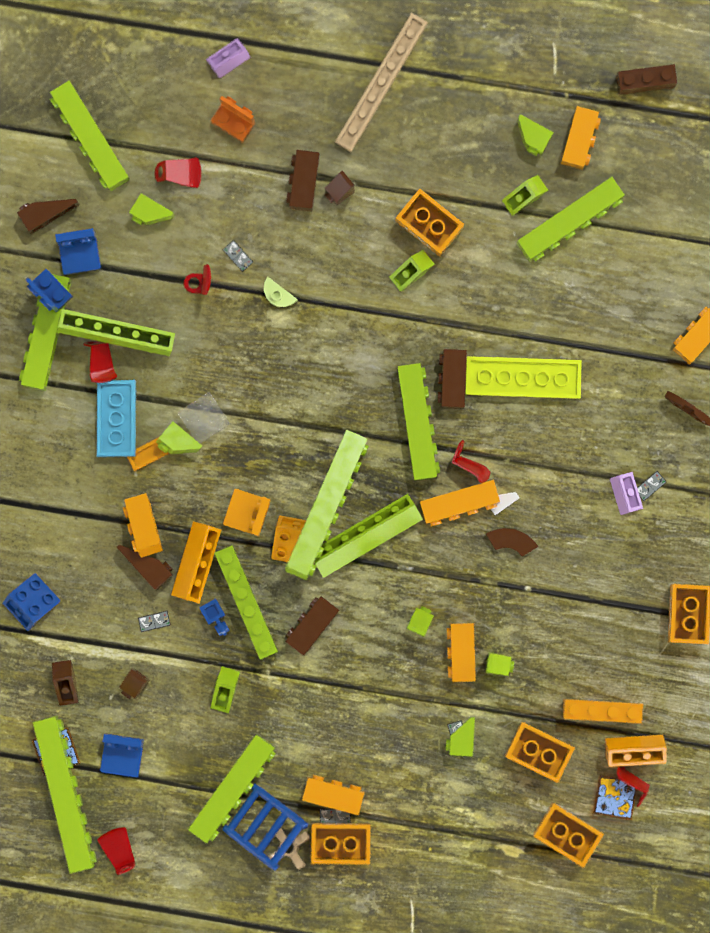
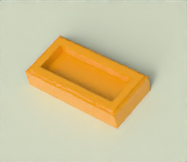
[127,437,169,471]

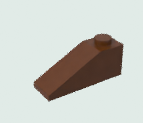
[17,199,79,235]
[117,545,173,591]

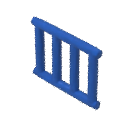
[222,784,308,871]

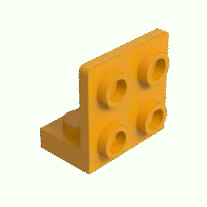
[223,489,271,536]
[271,515,306,562]

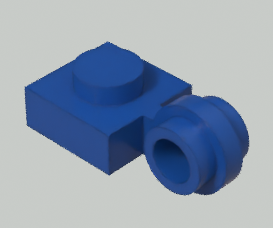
[199,598,230,636]

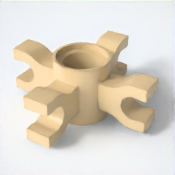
[268,828,311,870]

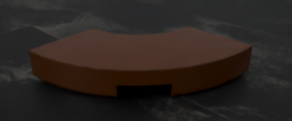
[665,391,710,426]
[486,528,538,557]

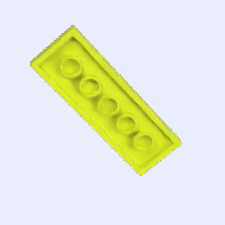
[465,356,582,399]

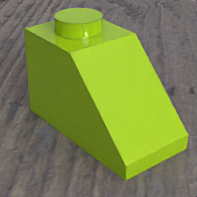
[517,114,554,156]
[502,175,548,216]
[129,193,175,225]
[389,250,435,292]
[156,422,202,454]
[406,606,434,637]
[485,653,514,676]
[211,667,240,713]
[446,717,475,757]

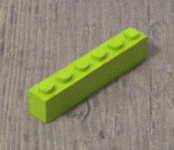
[50,80,130,191]
[516,177,625,262]
[19,274,72,391]
[57,309,175,356]
[397,363,440,481]
[314,494,423,578]
[215,545,278,660]
[188,734,276,843]

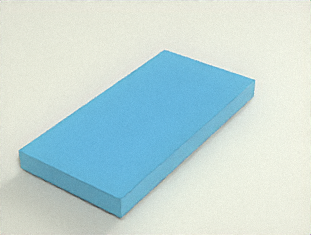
[97,380,136,457]

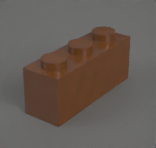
[616,64,677,95]
[286,150,320,212]
[438,349,467,409]
[285,596,340,656]

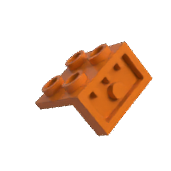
[211,96,255,142]

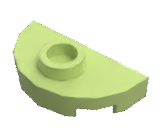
[264,276,298,307]

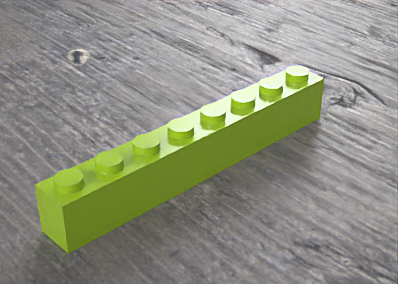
[285,430,369,580]
[33,715,97,873]

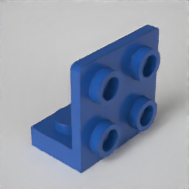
[55,228,101,275]
[26,269,73,313]
[2,574,60,631]
[100,734,144,778]

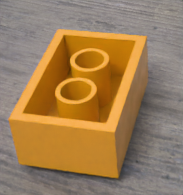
[395,188,464,257]
[668,584,710,644]
[505,721,575,783]
[532,802,604,868]
[311,823,370,864]

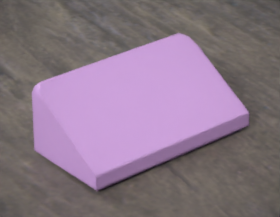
[206,38,250,78]
[610,472,643,515]

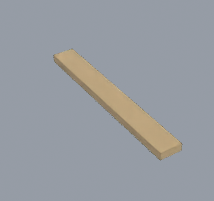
[335,13,428,152]

